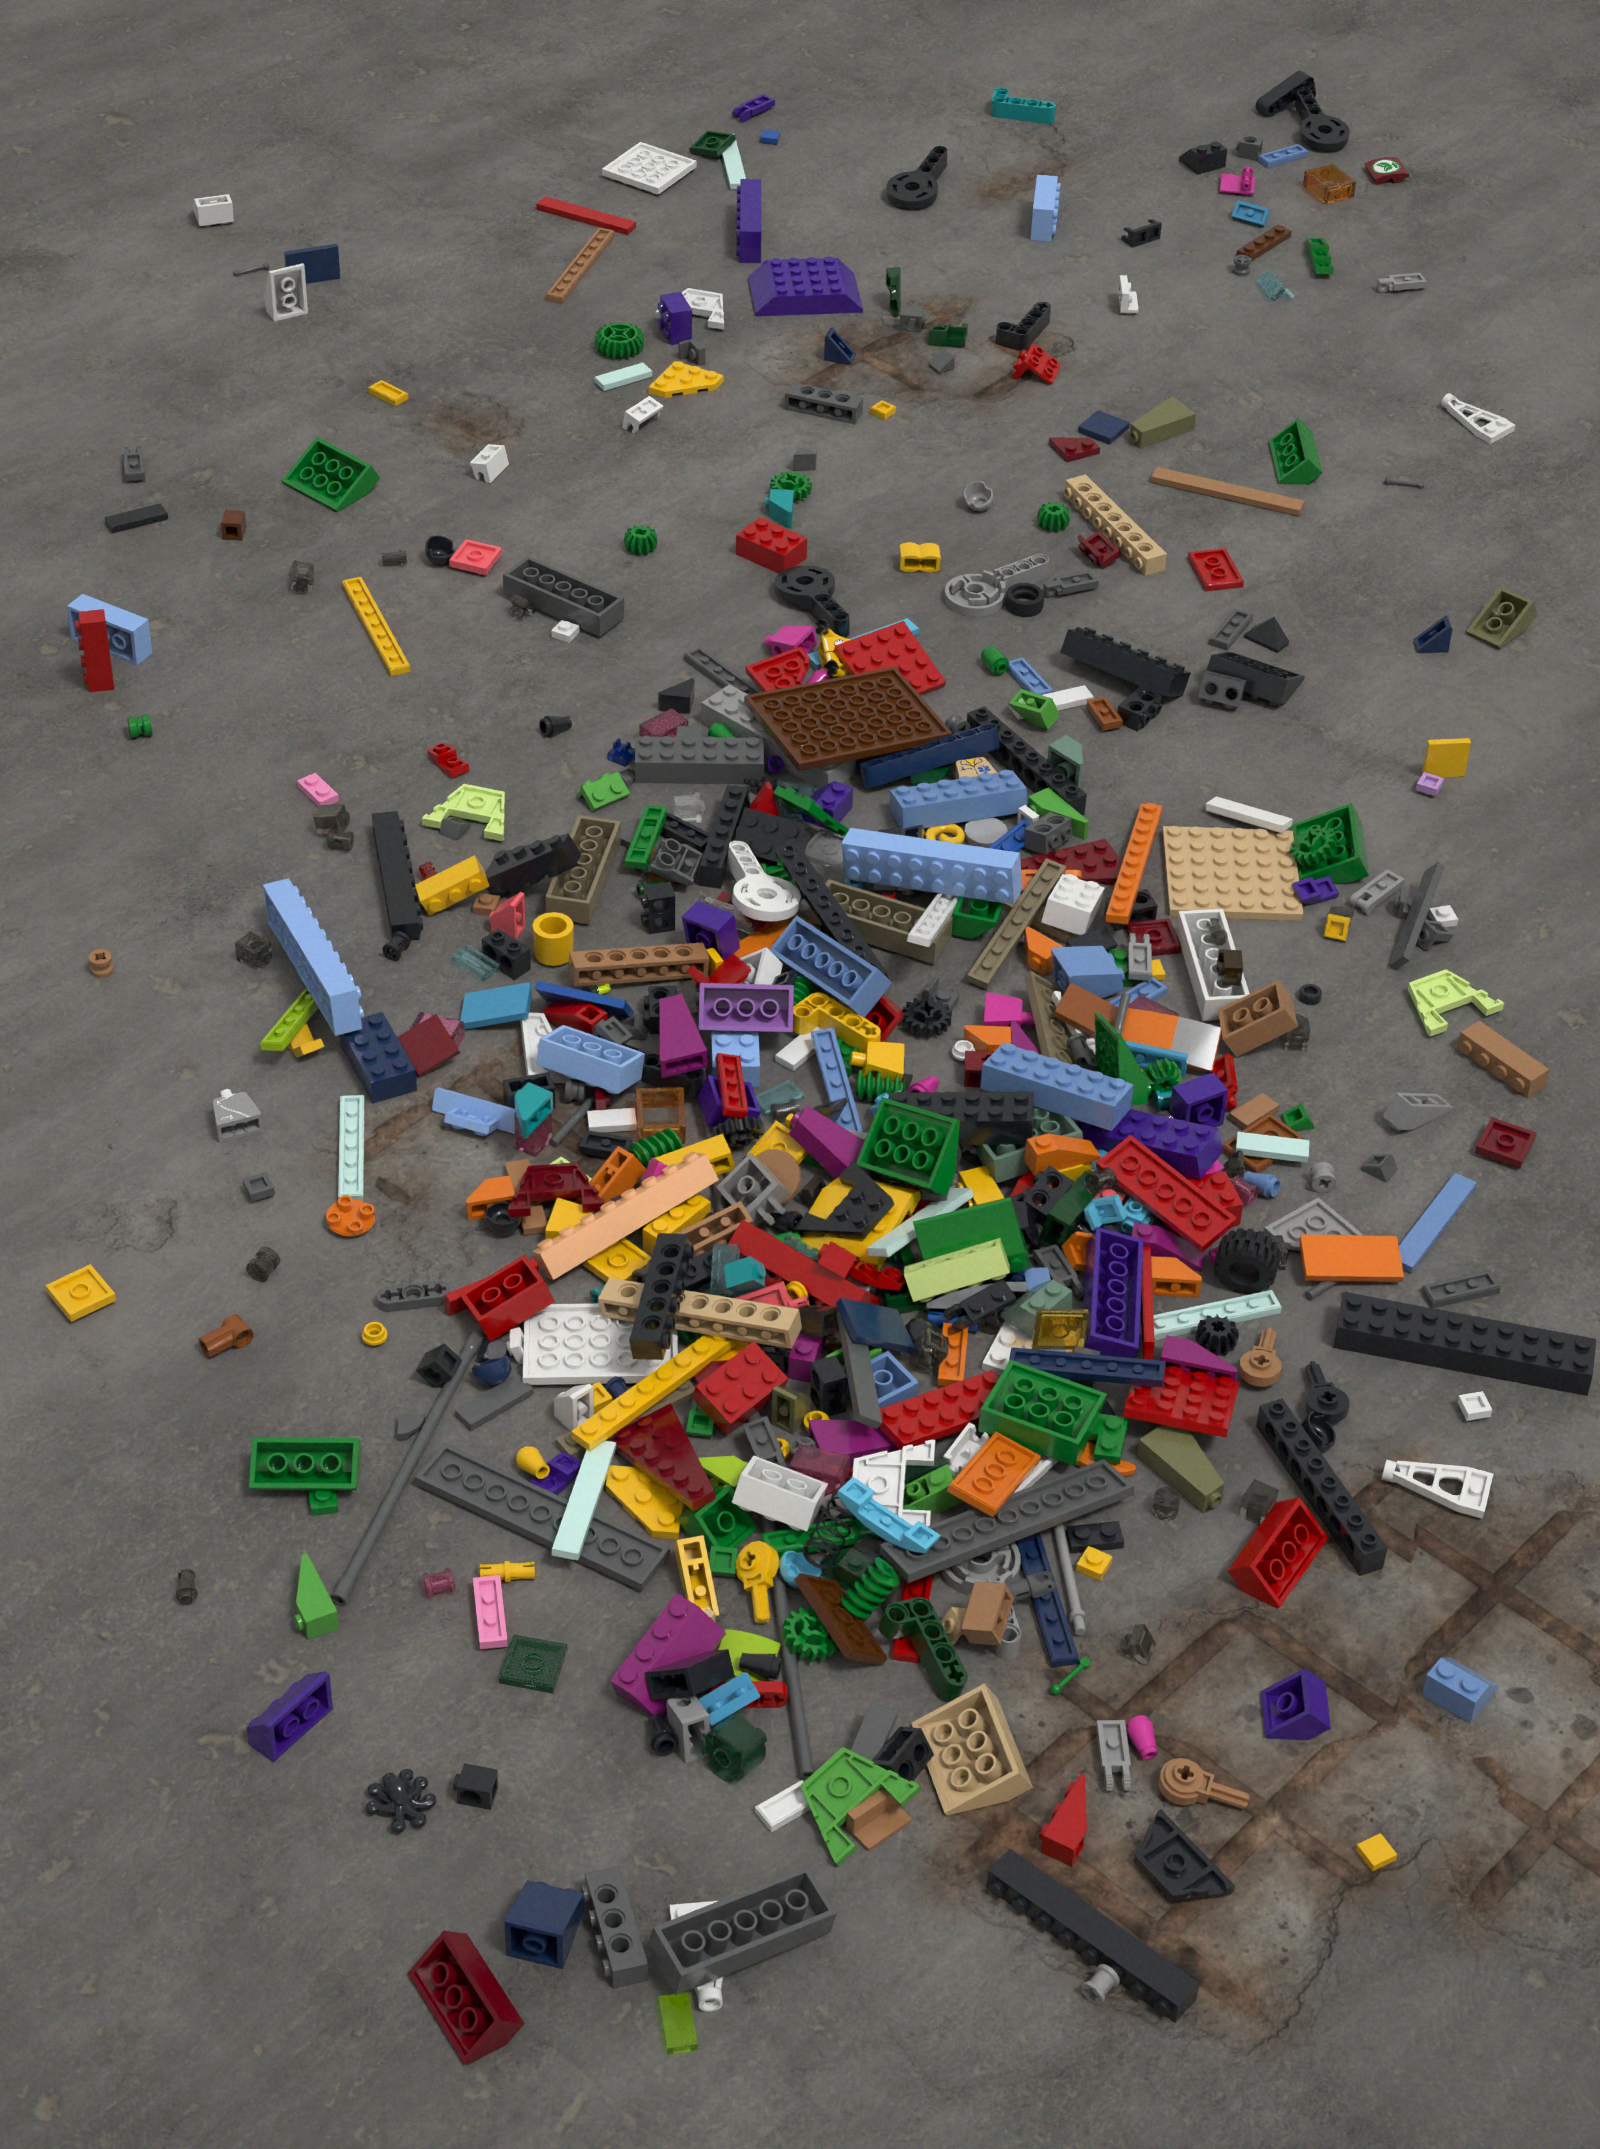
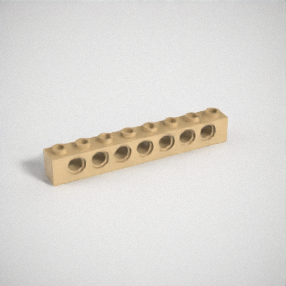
[1064,474,1167,576]
[598,1278,802,1349]

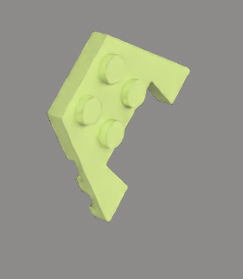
[422,784,505,841]
[1408,969,1504,1037]

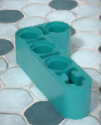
[991,88,1056,124]

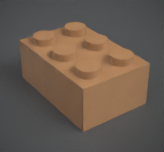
[1218,980,1298,1057]

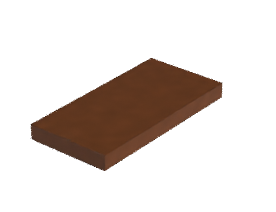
[794,1573,887,1666]

